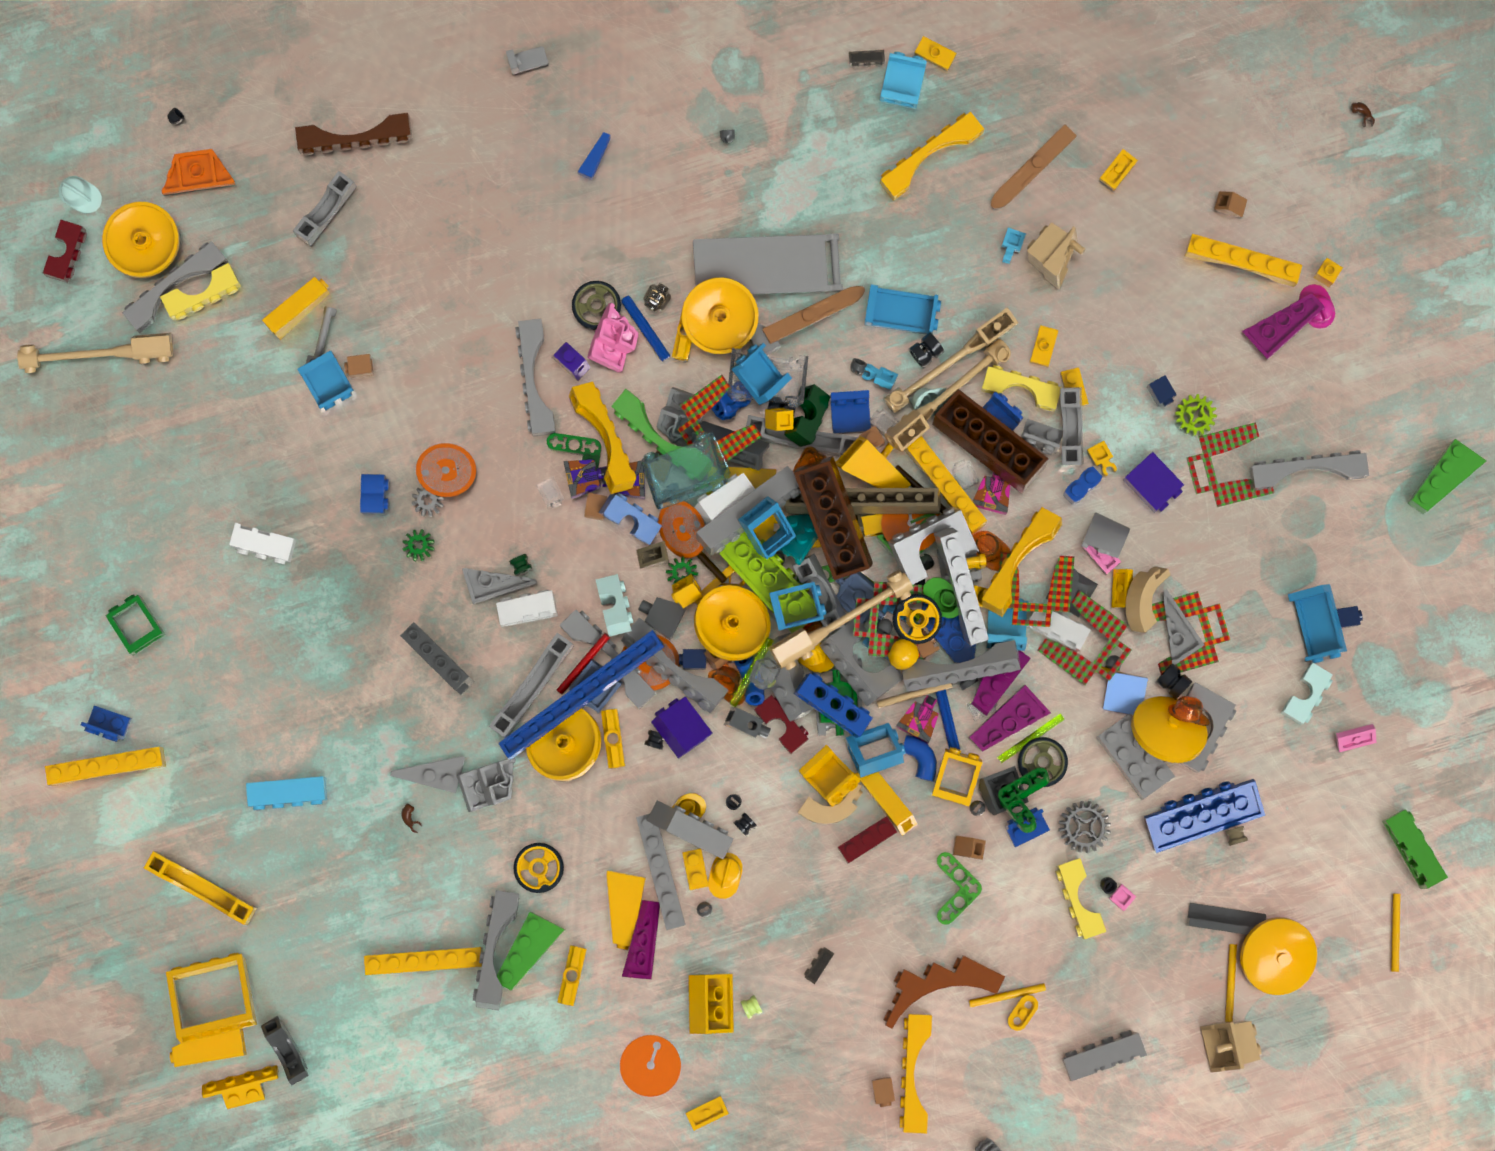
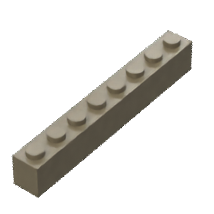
[785,488,941,514]

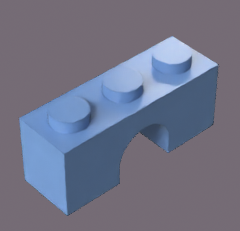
[599,493,662,545]

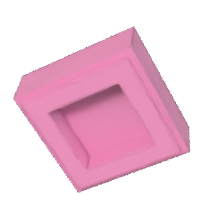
[1109,884,1136,911]

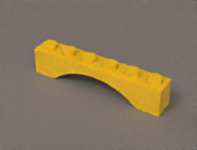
[880,111,984,201]
[1184,234,1303,287]
[569,382,636,494]
[905,436,987,535]
[981,507,1062,617]
[45,746,166,786]
[143,851,257,925]
[364,947,483,975]
[899,1014,932,1134]

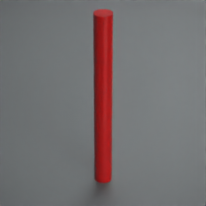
[557,633,610,694]

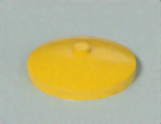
[102,202,180,278]
[682,277,759,354]
[694,585,771,661]
[1131,696,1208,763]
[526,708,601,781]
[1240,917,1317,995]

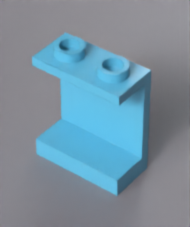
[880,52,927,109]
[987,598,1028,651]

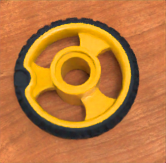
[892,594,942,644]
[513,843,564,893]

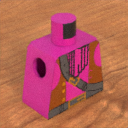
[972,472,1010,515]
[896,695,939,744]

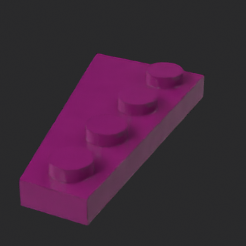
[1242,293,1325,359]
[971,650,1031,716]
[969,685,1051,752]
[622,900,660,979]

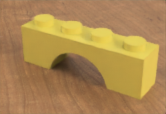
[160,263,241,320]
[981,365,1062,412]
[1055,858,1107,939]

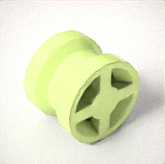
[741,995,762,1019]

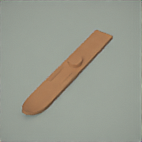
[991,124,1077,209]
[762,286,865,344]

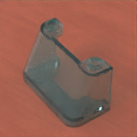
[641,432,731,509]

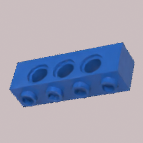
[793,673,873,738]

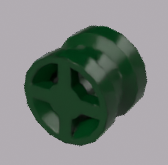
[509,554,532,576]

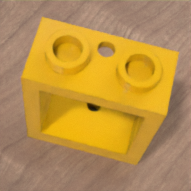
[932,747,982,806]

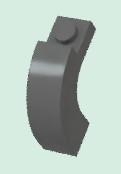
[261,1016,309,1086]

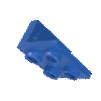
[830,390,871,434]
[983,392,1023,431]
[80,706,131,742]
[1005,807,1050,847]

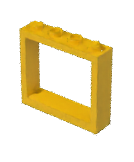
[166,953,257,1043]

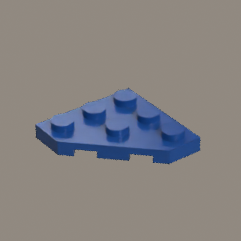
[922,602,976,663]

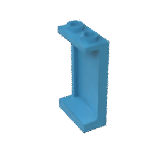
[864,285,941,334]
[1288,584,1347,663]

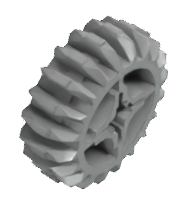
[1059,801,1111,853]

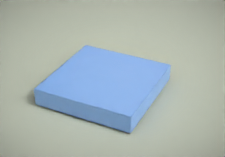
[1103,672,1148,715]

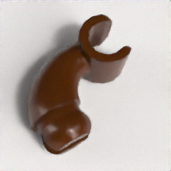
[1351,102,1375,127]
[401,804,422,833]

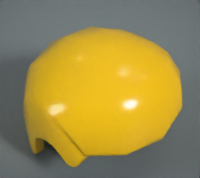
[888,639,919,670]

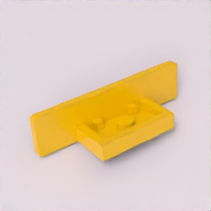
[202,1065,278,1109]

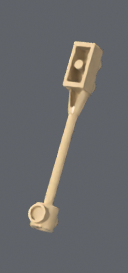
[883,308,1019,414]
[17,333,173,373]
[884,339,1011,452]
[768,570,913,670]

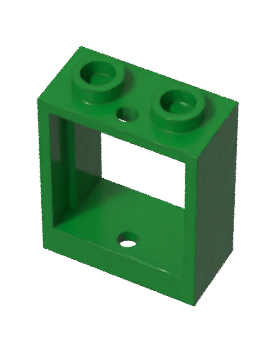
[105,594,166,656]

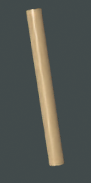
[877,683,953,708]

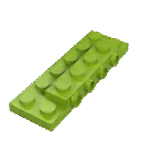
[719,531,817,633]

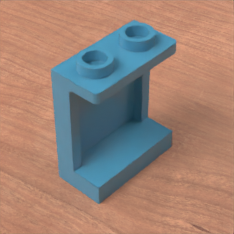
[731,343,792,405]
[297,351,354,410]

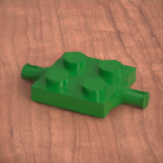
[817,670,858,736]

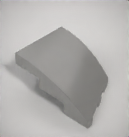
[656,387,703,448]
[1082,512,1130,558]
[457,757,516,812]

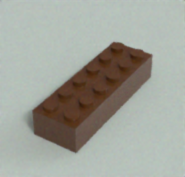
[932,389,1049,494]
[794,456,873,580]

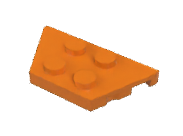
[162,149,235,195]

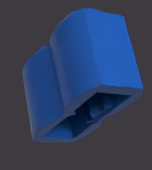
[1063,466,1102,505]
[360,474,389,514]

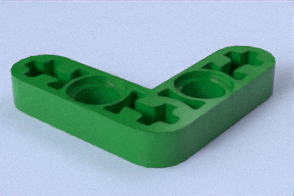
[547,433,602,493]
[998,768,1049,833]

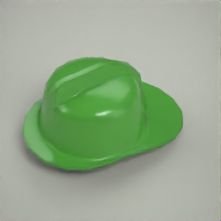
[923,577,959,618]

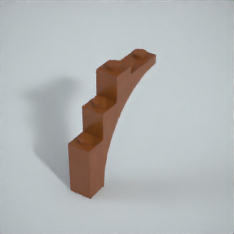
[883,955,1005,1029]

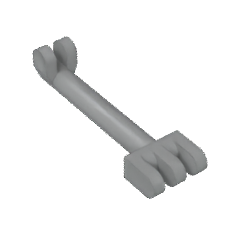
[306,306,337,364]

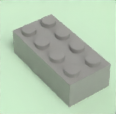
[1096,714,1175,800]

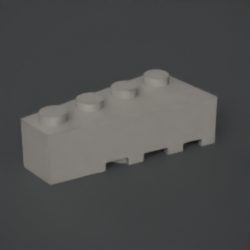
[753,633,814,722]
[647,800,733,859]
[1062,1030,1147,1081]

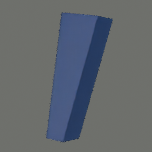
[578,132,611,180]

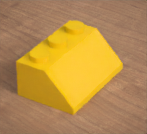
[688,974,734,1034]

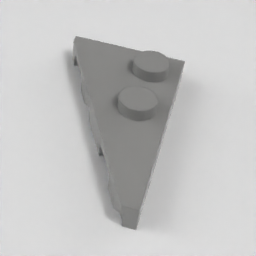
[462,568,537,605]
[1163,589,1204,665]
[390,756,466,793]

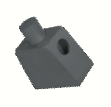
[638,597,687,641]
[723,707,771,739]

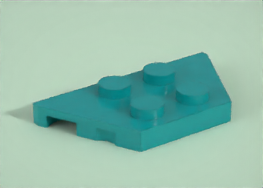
[775,514,818,565]

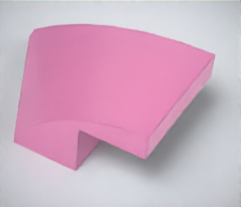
[587,303,639,373]

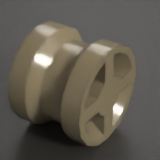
[1225,826,1248,846]

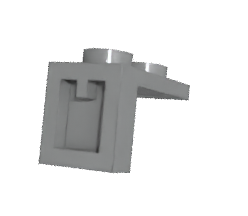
[506,46,548,75]

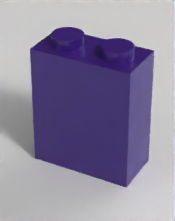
[1123,452,1184,513]
[651,697,713,759]

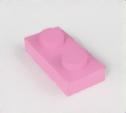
[1081,545,1121,575]
[1336,724,1377,752]

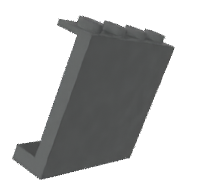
[400,622,475,695]

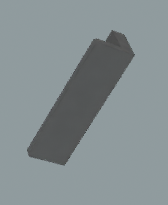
[692,421,769,471]
[1186,903,1266,935]

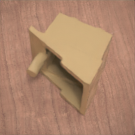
[1027,222,1086,290]
[1200,1021,1261,1072]

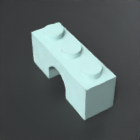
[595,574,634,637]
[1281,663,1333,725]

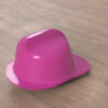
[1299,284,1335,329]

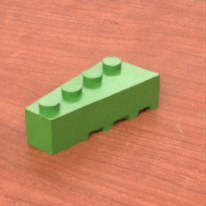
[1408,439,1487,514]
[1382,809,1448,889]
[497,912,565,990]

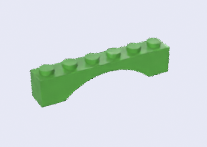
[611,389,715,480]

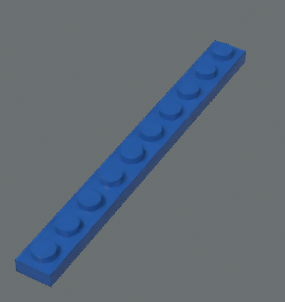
[498,630,665,760]

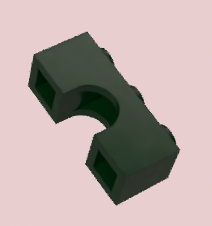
[784,384,831,447]

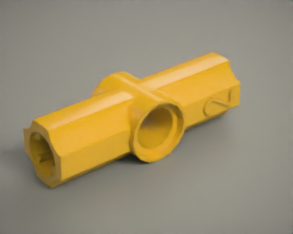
[672,301,692,361]
[601,709,625,769]
[557,945,587,1006]

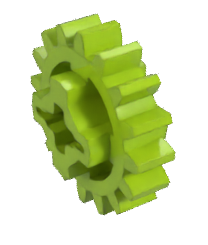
[1175,394,1217,436]

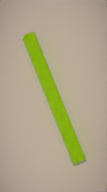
[729,637,774,707]
[997,713,1065,763]

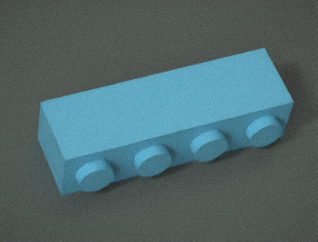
[246,776,327,810]

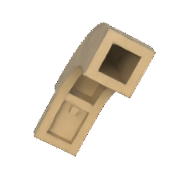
[1126,567,1171,633]
[798,784,863,824]

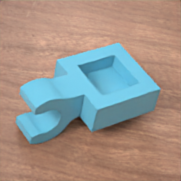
[1001,228,1026,264]
[862,364,898,390]

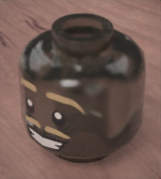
[643,283,671,312]

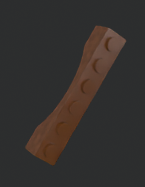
[295,113,412,155]

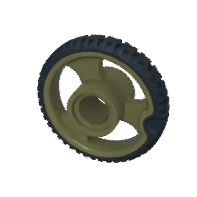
[572,281,621,330]
[1018,737,1068,787]

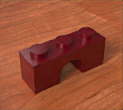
[42,220,87,283]
[754,694,809,754]
[837,816,897,864]

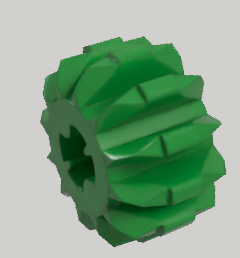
[402,529,435,562]
[666,557,698,585]

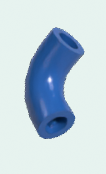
[734,656,765,706]
[903,735,937,782]

